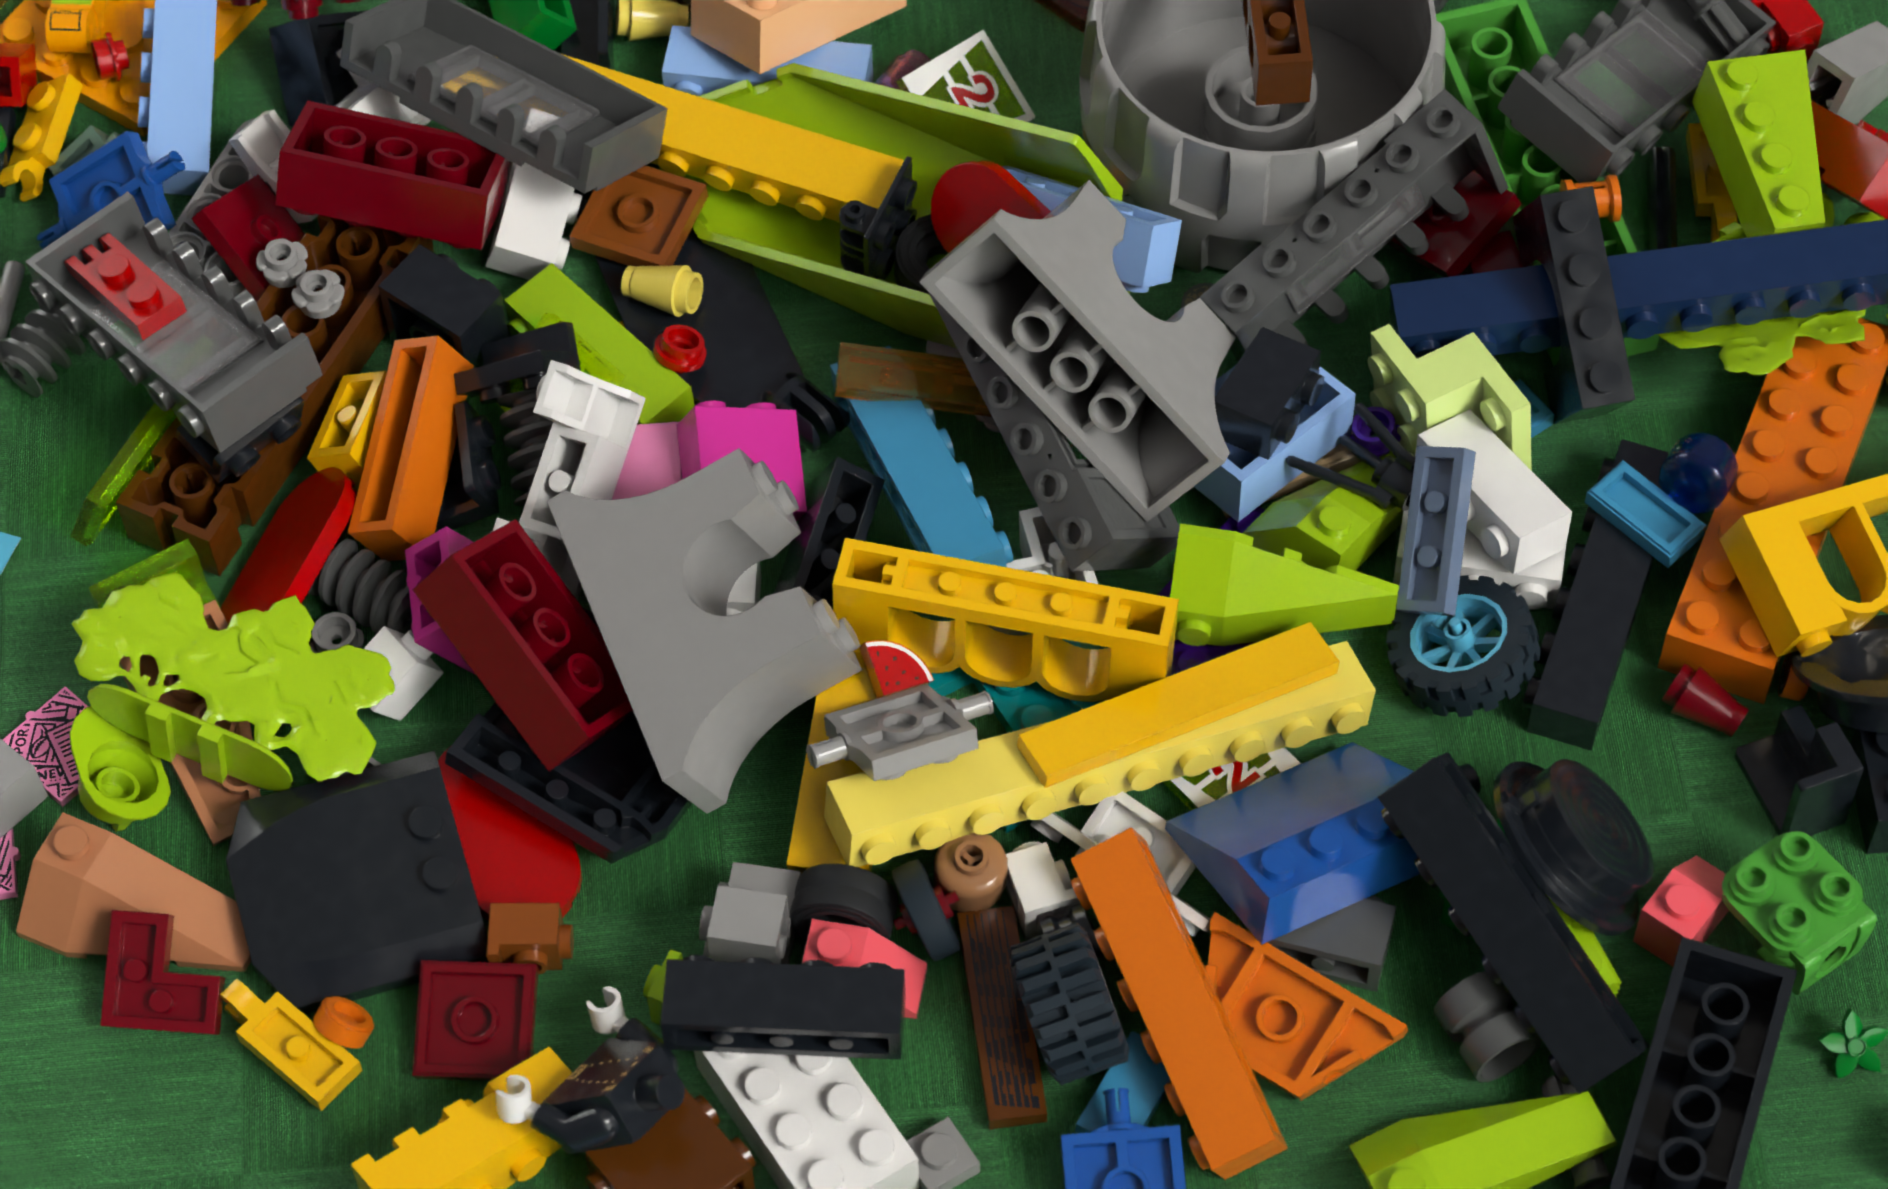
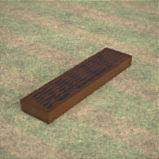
[957,906,1047,1130]

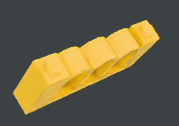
[1719,474,1888,657]
[832,538,1179,702]

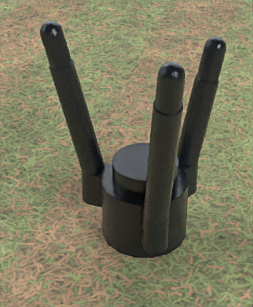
[1286,403,1416,511]

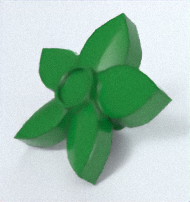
[1817,1008,1888,1079]

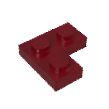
[100,910,225,1035]

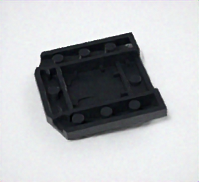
[445,607,692,864]
[226,751,489,1014]

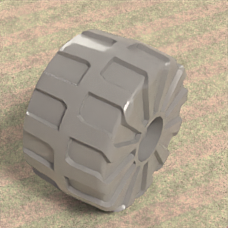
[1079,0,1446,273]

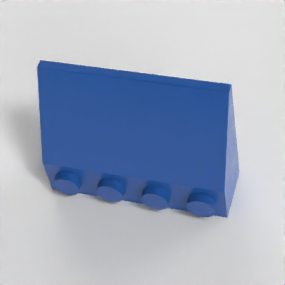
[1165,742,1420,945]

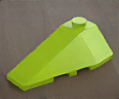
[1242,443,1403,571]
[1170,523,1399,646]
[1349,1091,1617,1189]

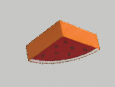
[859,640,934,699]

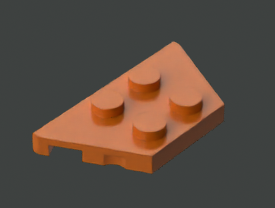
[1206,912,1408,1101]

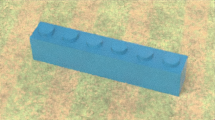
[830,345,1013,567]

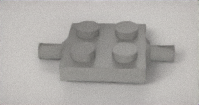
[806,684,994,781]

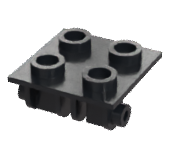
[839,156,917,279]

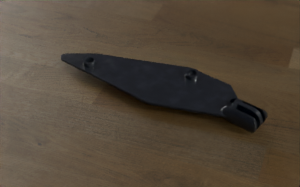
[574,189,850,453]

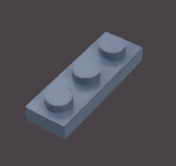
[1396,446,1476,616]

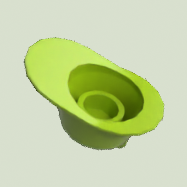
[69,706,171,832]

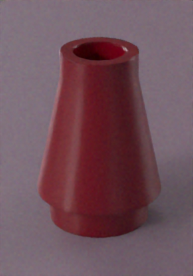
[1661,663,1749,737]

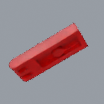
[64,233,187,340]

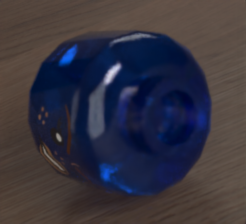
[1658,432,1738,514]

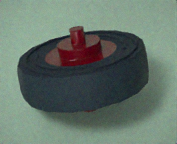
[892,859,961,961]

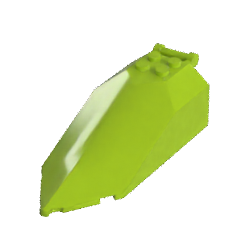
[658,63,1130,349]

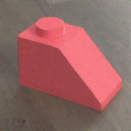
[1633,855,1729,967]
[802,919,927,1019]

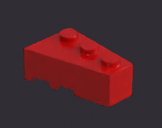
[1811,100,1888,220]

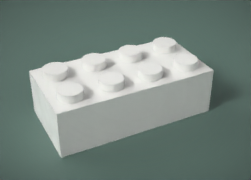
[694,1051,920,1189]

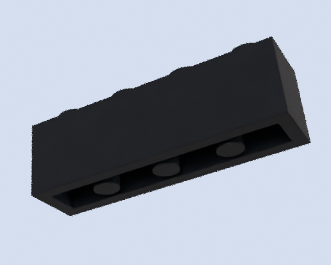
[774,457,885,610]
[661,955,906,1060]

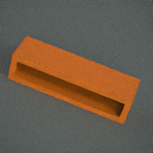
[348,336,474,561]

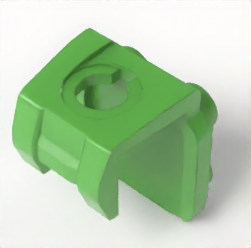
[1722,831,1877,996]

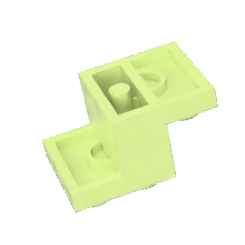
[1368,324,1532,471]

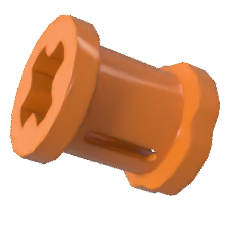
[1559,174,1622,223]

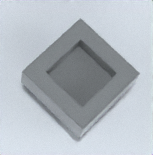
[906,1117,980,1189]

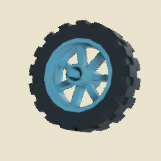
[1386,575,1540,717]

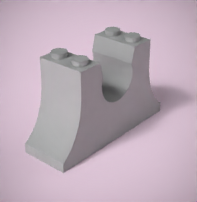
[919,180,1236,522]
[547,448,862,814]

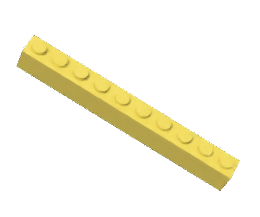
[824,641,1376,867]

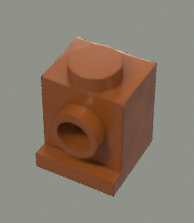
[487,903,574,975]

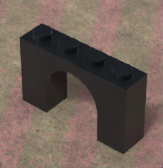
[1513,186,1636,424]

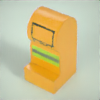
[45,0,106,53]

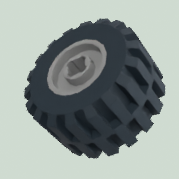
[1009,922,1129,1085]

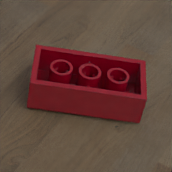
[275,100,509,250]
[413,519,634,771]

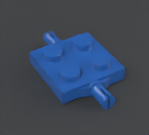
[37,131,185,249]
[1060,1088,1186,1189]

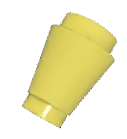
[616,0,689,41]
[621,265,703,317]

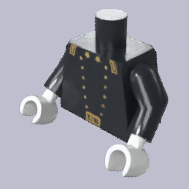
[495,986,685,1154]

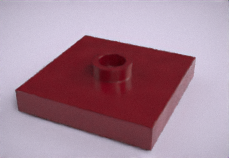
[1387,171,1522,277]
[191,174,305,302]
[413,960,539,1081]

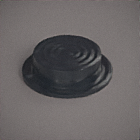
[1791,615,1888,733]
[1493,759,1654,936]

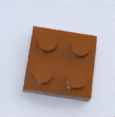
[569,165,708,267]

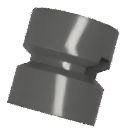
[1433,971,1541,1082]

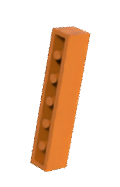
[1070,827,1289,1180]

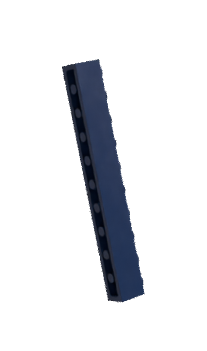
[1390,219,1888,359]

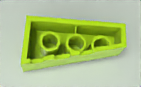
[1692,50,1825,238]

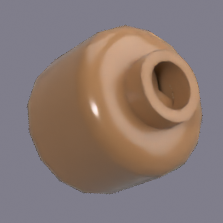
[933,833,1008,912]

